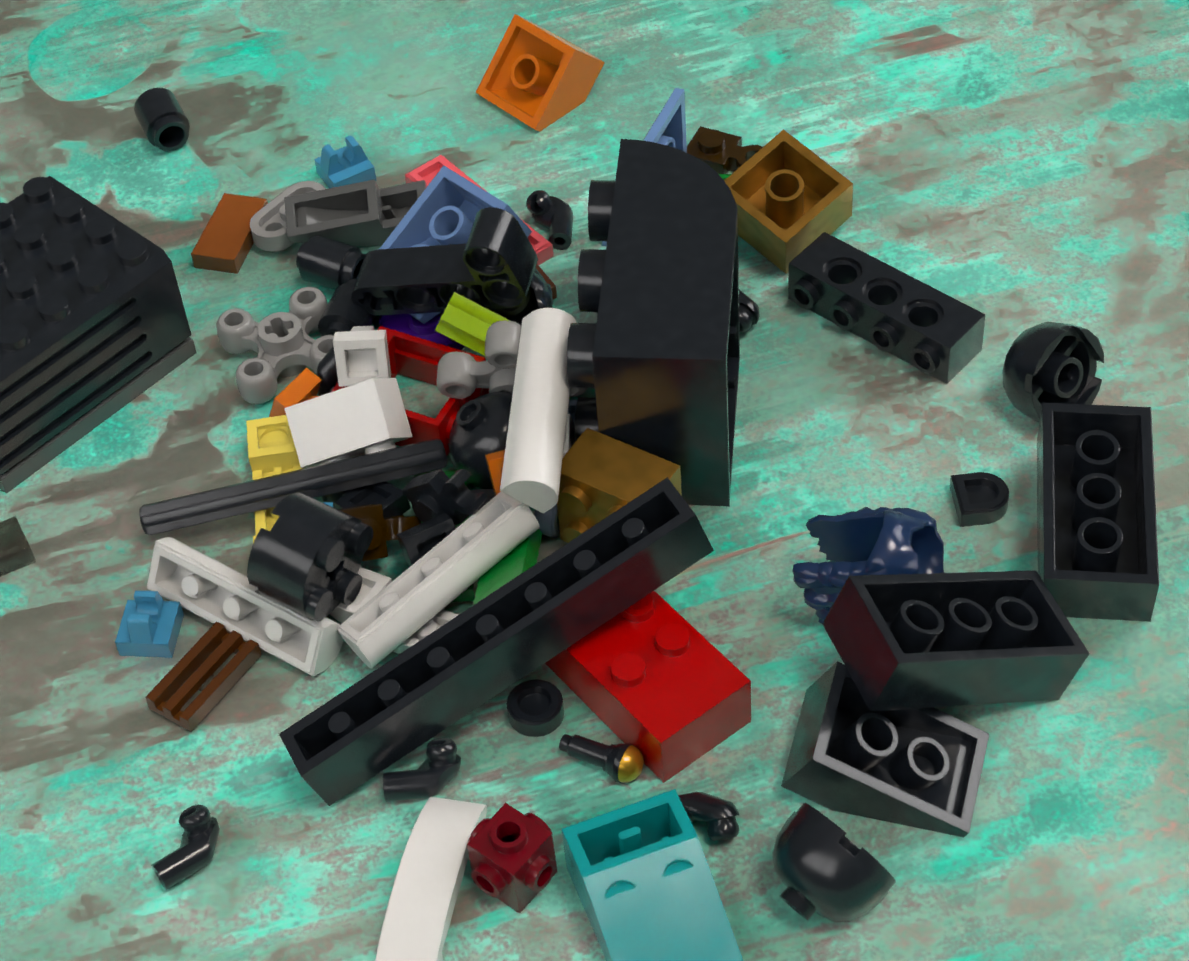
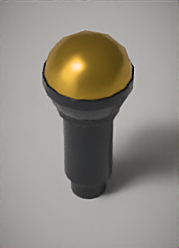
[559,734,644,783]

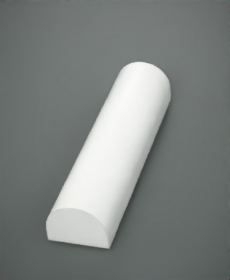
[500,308,577,514]
[337,492,540,669]
[147,537,343,676]

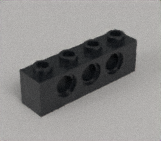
[788,232,985,384]

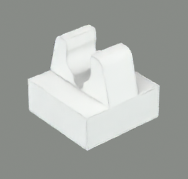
[333,326,391,387]

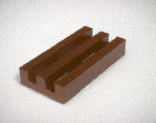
[145,621,262,732]

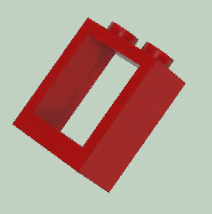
[331,326,489,457]

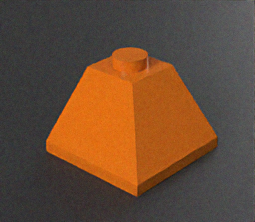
[475,14,605,132]

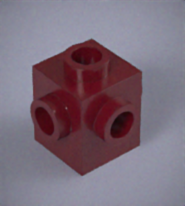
[467,803,557,914]

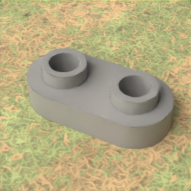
[250,181,326,252]

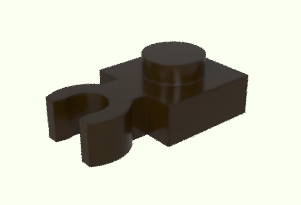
[687,126,763,174]

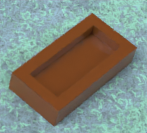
[191,193,268,274]

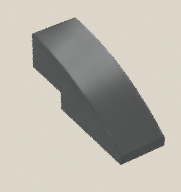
[284,179,427,246]

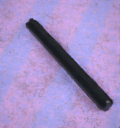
[139,438,447,535]

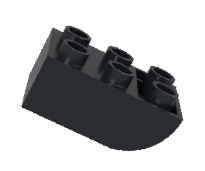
[567,139,740,506]

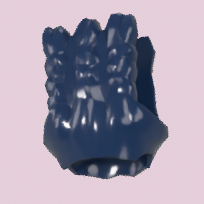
[792,507,944,624]

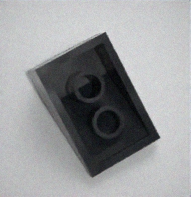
[781,661,989,837]

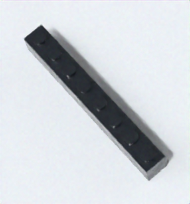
[279,477,714,806]

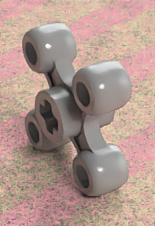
[216,287,334,404]
[437,320,588,399]

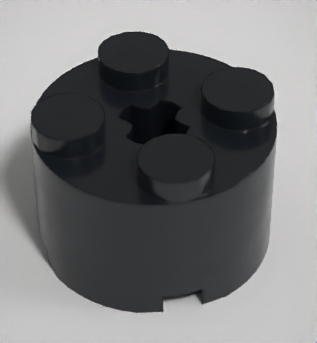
[247,493,374,621]

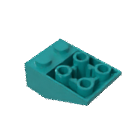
[562,789,744,961]

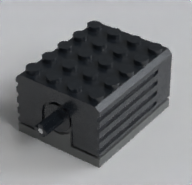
[0,175,197,494]

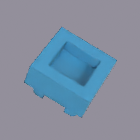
[314,135,377,188]
[115,590,184,658]

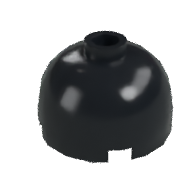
[1002,322,1104,423]
[448,391,513,490]
[772,803,896,922]

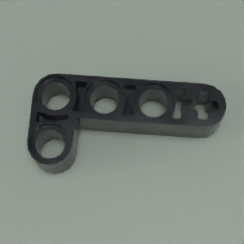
[351,207,538,315]

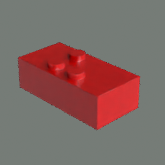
[545,591,751,783]

